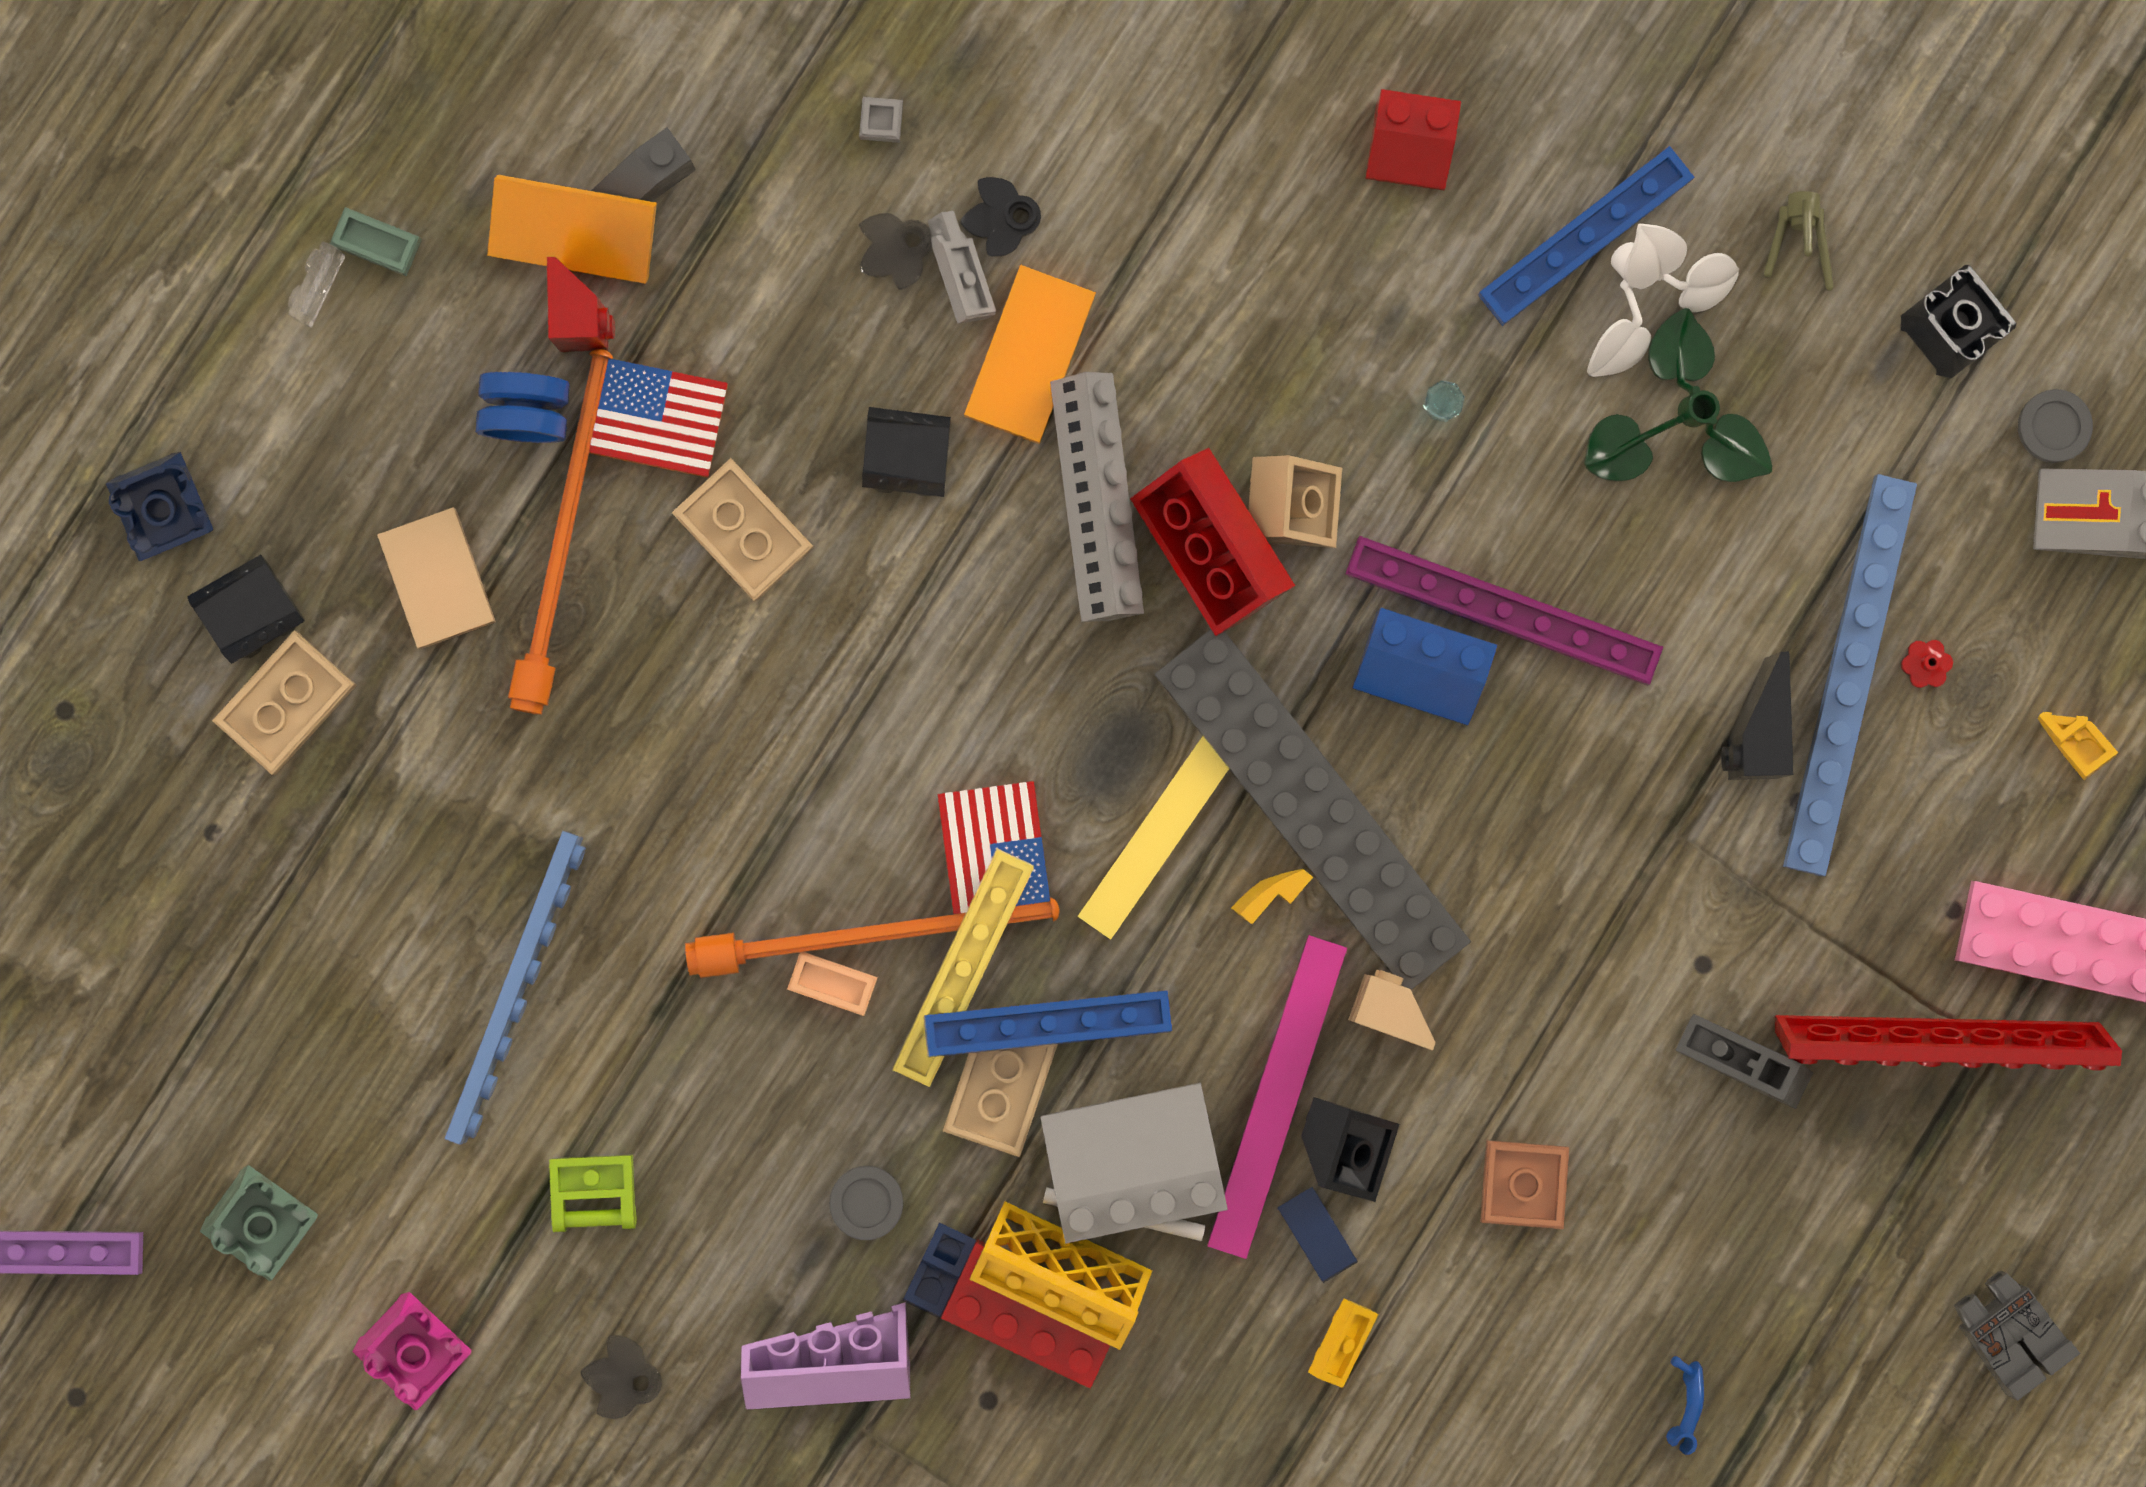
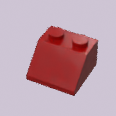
[1365,89,1461,191]
[547,257,615,352]

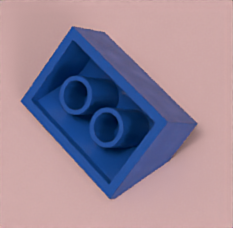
[1352,608,1497,726]

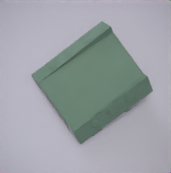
[200,1165,318,1281]

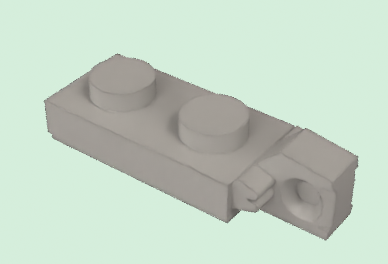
[928,211,996,324]

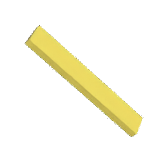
[1077,736,1229,940]
[893,848,1034,1087]

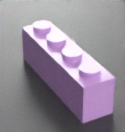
[741,1302,911,1409]

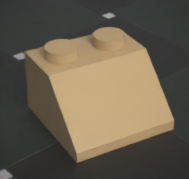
[1248,455,1342,548]
[1348,970,1436,1050]

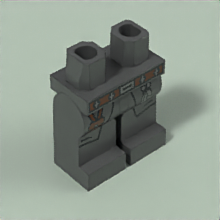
[1954,1271,2081,1401]

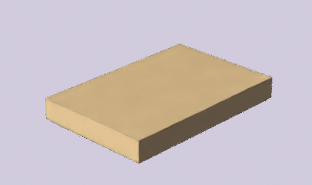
[672,458,814,602]
[377,507,496,649]
[212,630,357,775]
[943,1044,1058,1157]

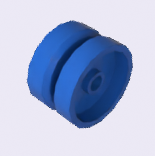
[475,372,570,443]

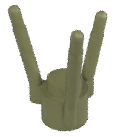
[1764,191,1834,291]

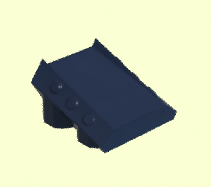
[106,452,214,561]

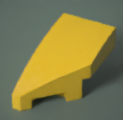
[2037,712,2118,780]
[1231,869,1313,924]

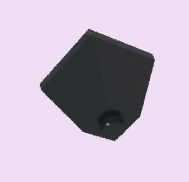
[1301,1097,1400,1202]

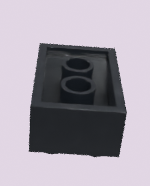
[1721,651,1794,780]

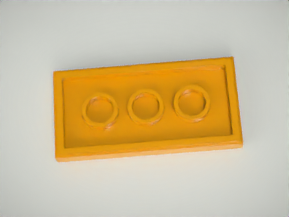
[487,175,657,284]
[964,265,1096,444]

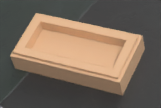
[787,952,878,1016]

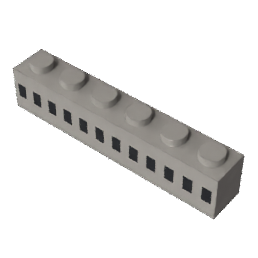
[1050,372,1144,622]

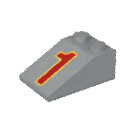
[2033,469,2146,559]

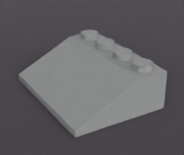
[1040,1082,1228,1244]

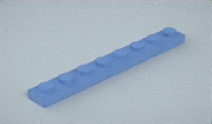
[444,831,586,1145]

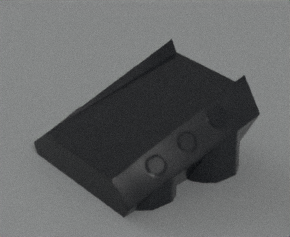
[1901,265,2017,378]
[862,407,951,497]
[187,555,305,664]

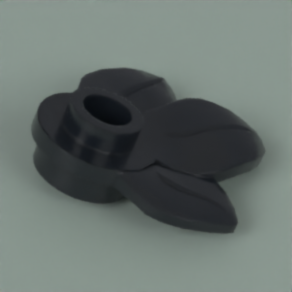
[960,177,1041,257]

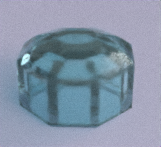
[1423,380,1465,422]

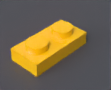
[1308,1298,1379,1388]

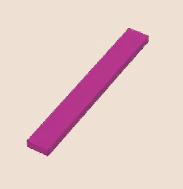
[1207,935,1347,1259]

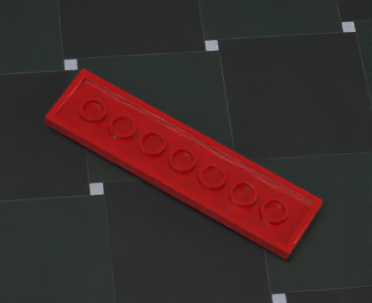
[1775,1015,2122,1071]

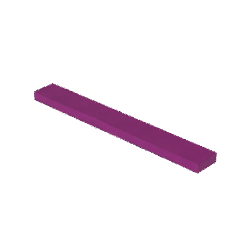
[1344,535,1663,686]

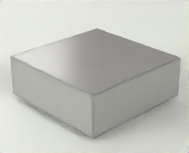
[859,97,903,143]

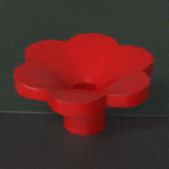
[1901,640,1953,688]

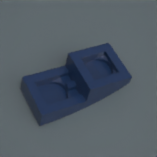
[1277,1187,1358,1283]
[902,1222,976,1318]

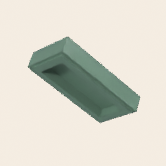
[330,207,422,276]

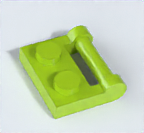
[549,1155,637,1233]

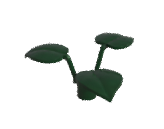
[1584,308,1772,482]

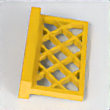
[970,1201,1153,1350]

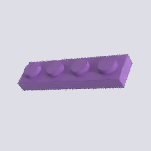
[0,1231,143,1275]

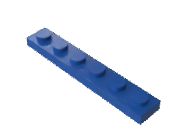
[1478,146,1695,326]
[923,990,1172,1058]

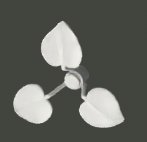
[1587,224,1740,377]

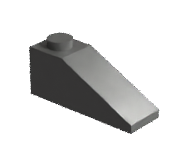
[591,127,696,202]
[1675,1014,1813,1109]

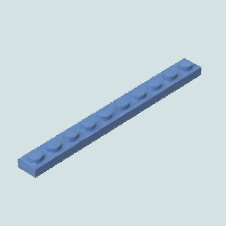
[1783,474,1917,876]

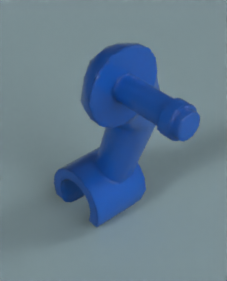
[1666,1356,1704,1455]

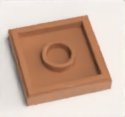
[1480,1140,1569,1229]

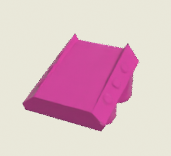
[352,1292,472,1410]

